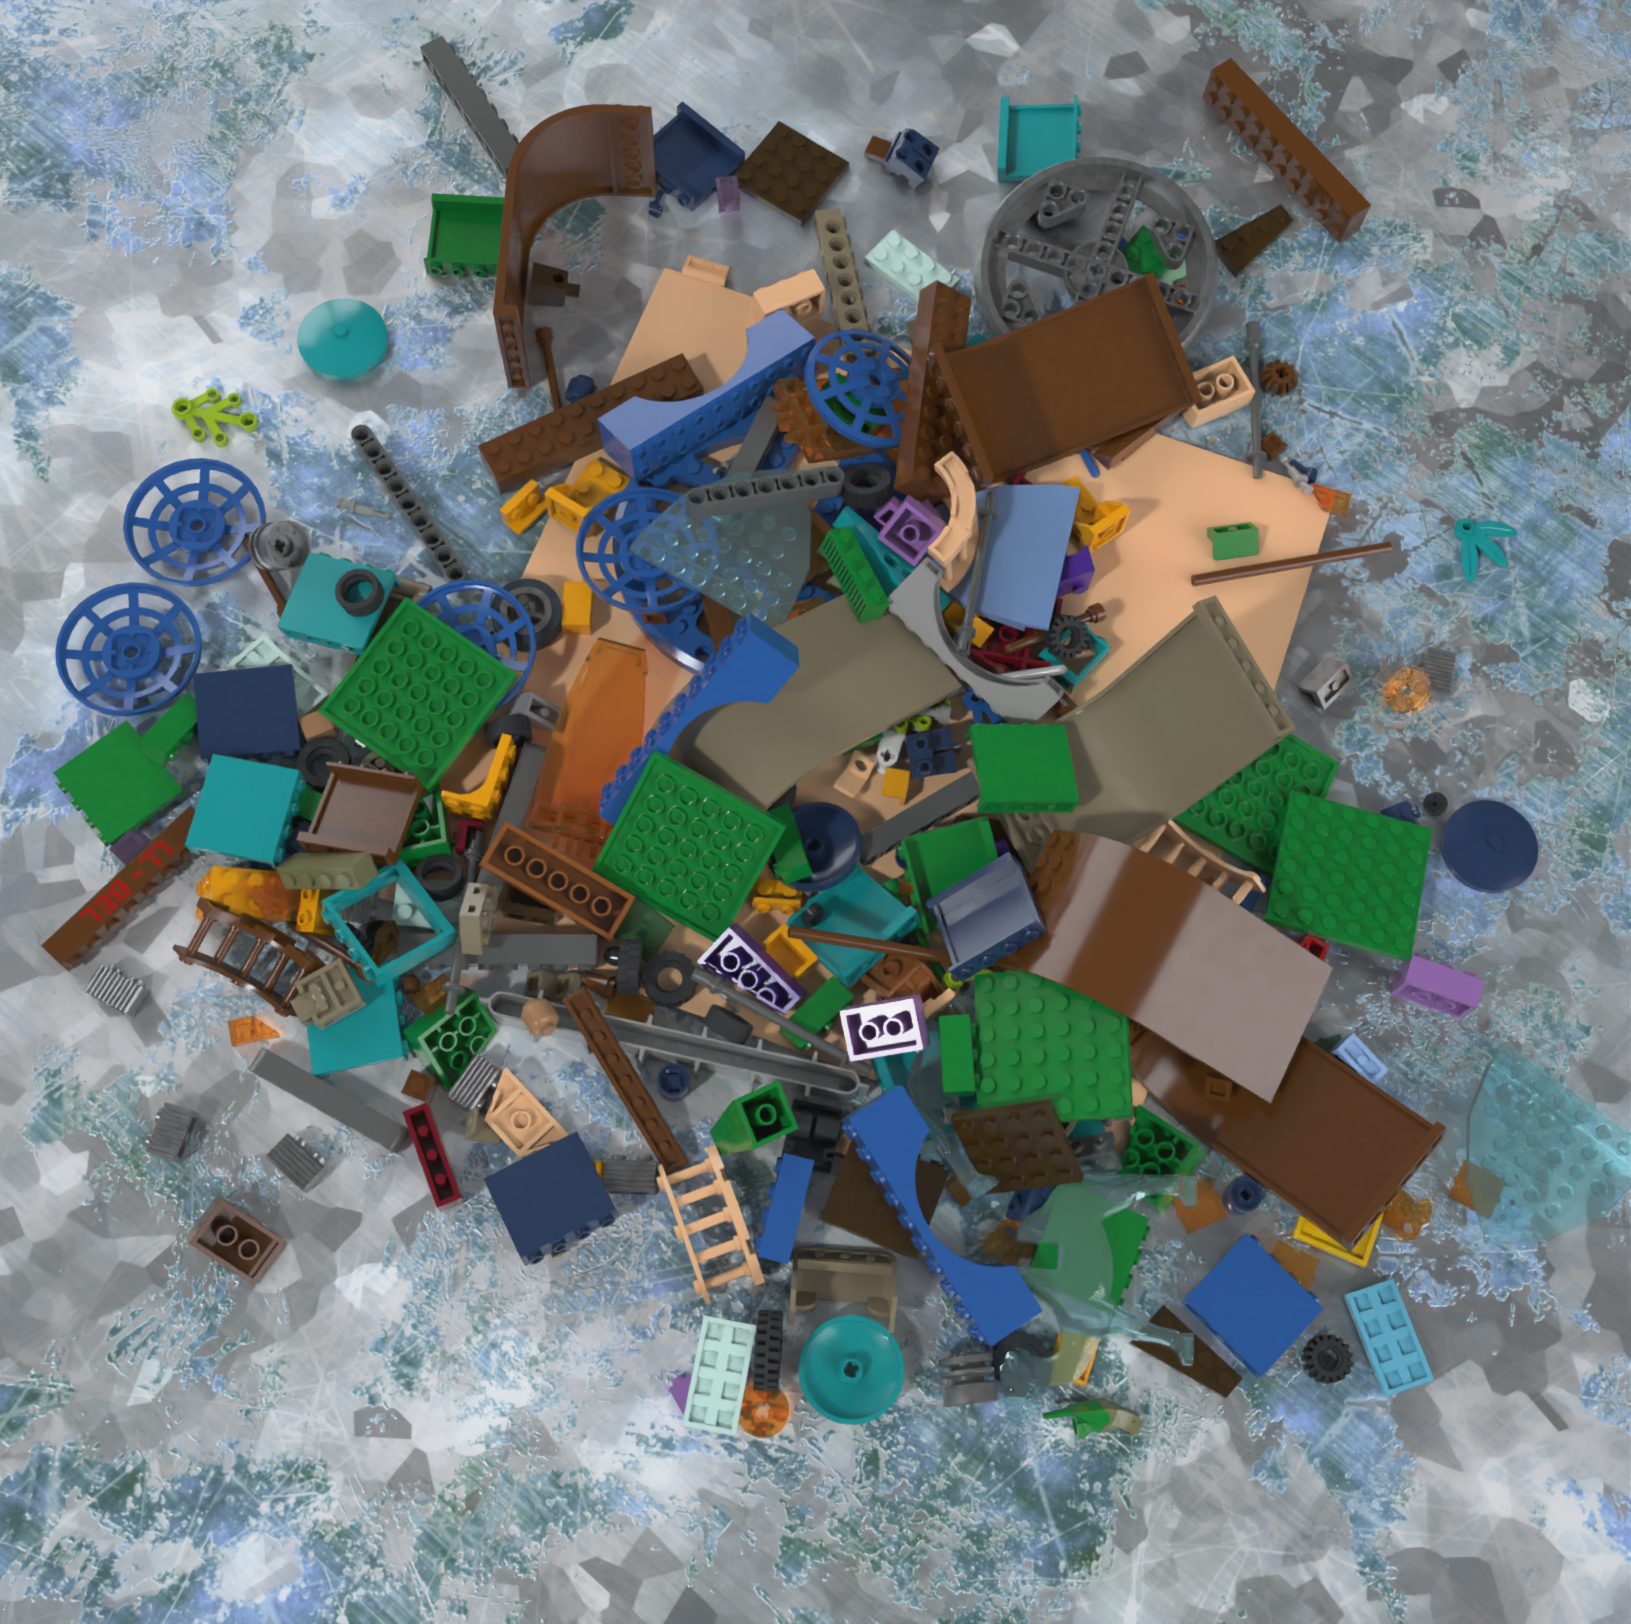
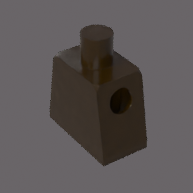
[528,262,580,307]

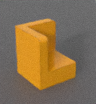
[882,767,910,805]

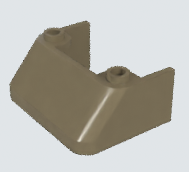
[788,1246,898,1333]

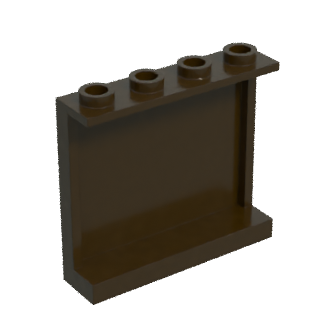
[818,1139,950,1259]

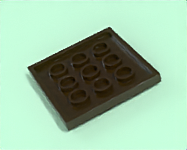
[730,121,849,227]
[951,1099,1084,1195]

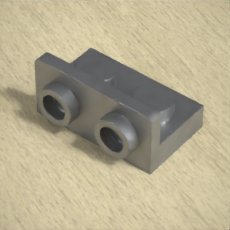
[1069,1131,1123,1178]

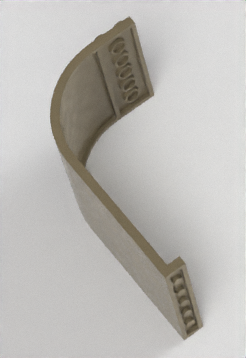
[652,594,962,811]
[967,595,1296,876]

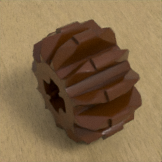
[1260,359,1299,398]

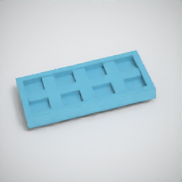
[1343,1278,1434,1397]

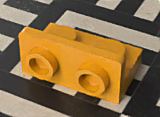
[499,479,547,535]
[752,878,802,915]
[296,889,340,937]

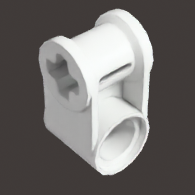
[875,728,906,775]

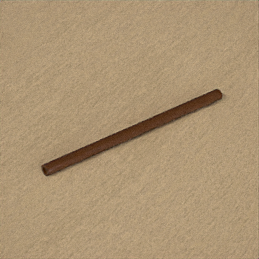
[1191,541,1392,587]
[787,925,1007,972]

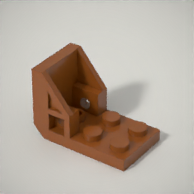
[859,954,943,1024]

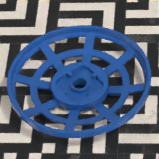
[805,330,911,449]
[123,458,266,587]
[576,487,718,614]
[416,580,536,711]
[55,582,202,717]

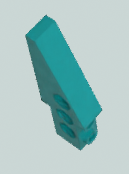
[832,506,952,613]

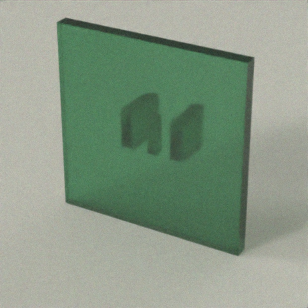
[613,896,675,963]

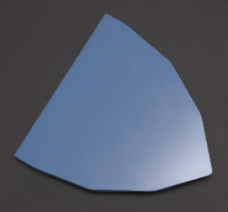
[917,484,1080,631]

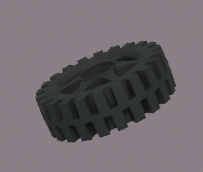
[754,1309,783,1391]

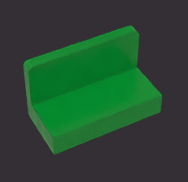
[1207,522,1259,561]

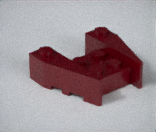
[967,598,1063,679]

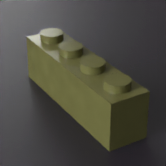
[277,852,378,890]

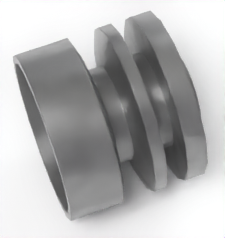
[247,520,311,572]
[937,1351,999,1407]

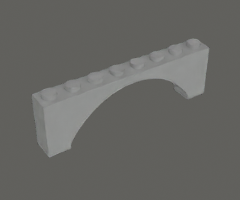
[887,557,1065,725]

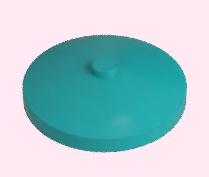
[297,298,389,381]
[798,1315,904,1425]

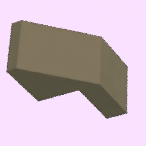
[524,970,582,1001]

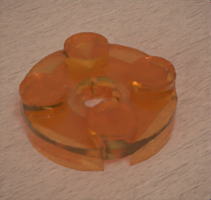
[1382,666,1432,714]
[738,1385,789,1438]

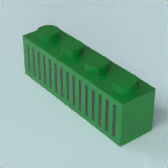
[820,526,890,623]

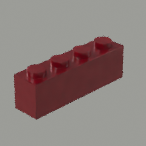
[403,1102,465,1212]

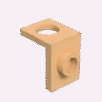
[833,750,875,799]

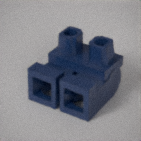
[882,128,940,188]
[905,727,958,779]

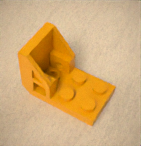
[544,458,630,539]
[1060,475,1131,553]

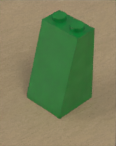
[710,1080,799,1155]

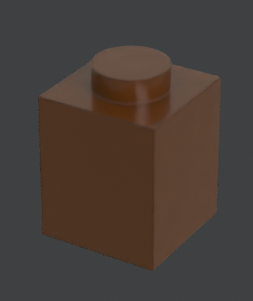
[401,1069,439,1106]

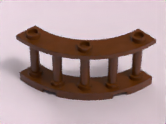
[172,897,327,1017]

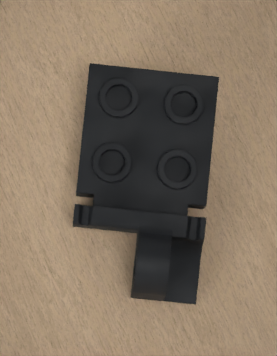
[776,1099,843,1182]

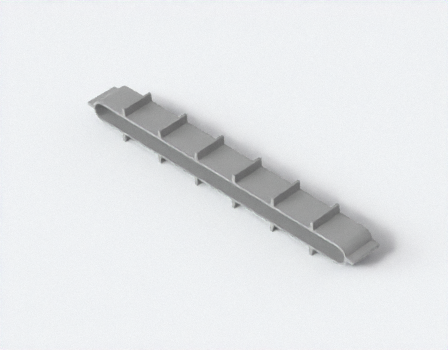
[479,990,869,1102]

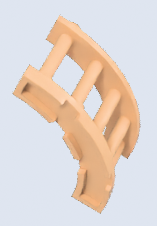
[928,451,979,594]
[1138,820,1266,905]
[656,1144,765,1305]

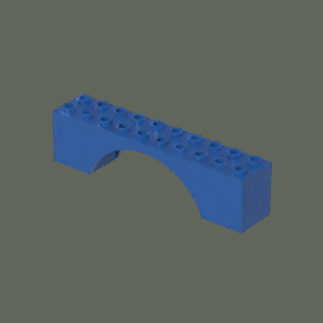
[597,308,817,482]
[598,613,799,826]
[841,1085,1043,1347]

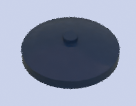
[1440,800,1538,894]
[768,802,863,892]

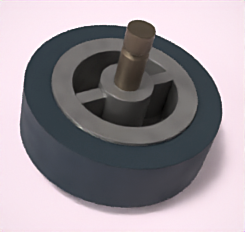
[491,579,562,652]

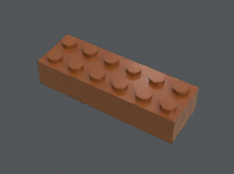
[478,821,636,941]

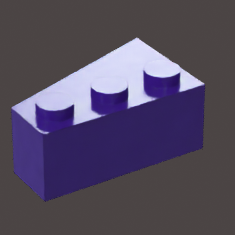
[1056,545,1095,598]

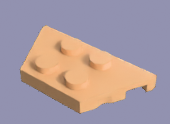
[484,1067,569,1157]

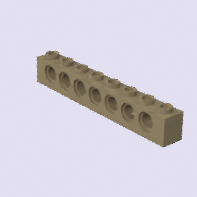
[813,208,876,364]

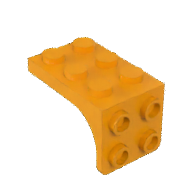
[440,733,519,823]
[195,866,292,925]

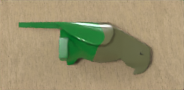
[1042,1398,1141,1439]

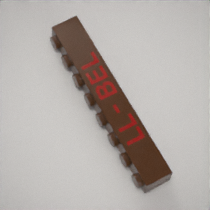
[41,805,195,971]

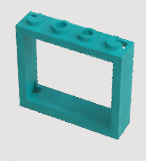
[321,858,456,987]

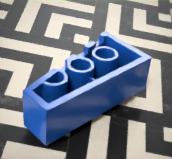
[754,1152,814,1264]

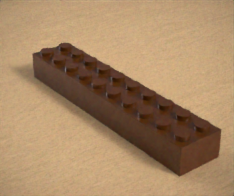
[1202,58,1371,243]
[894,280,971,505]
[478,353,704,495]

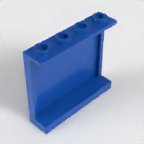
[1180,1233,1324,1378]

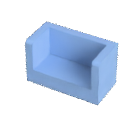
[1327,1033,1388,1084]

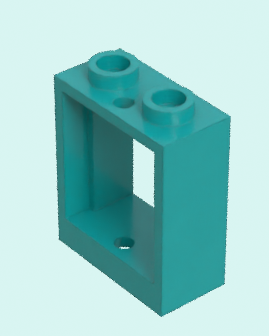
[1037,623,1111,694]

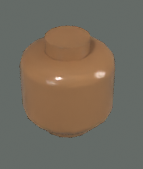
[521,998,559,1036]

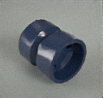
[657,1063,691,1103]
[1221,1178,1263,1216]

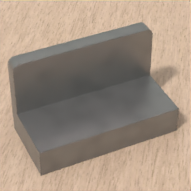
[1297,657,1355,710]

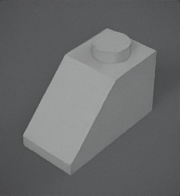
[507,691,566,733]

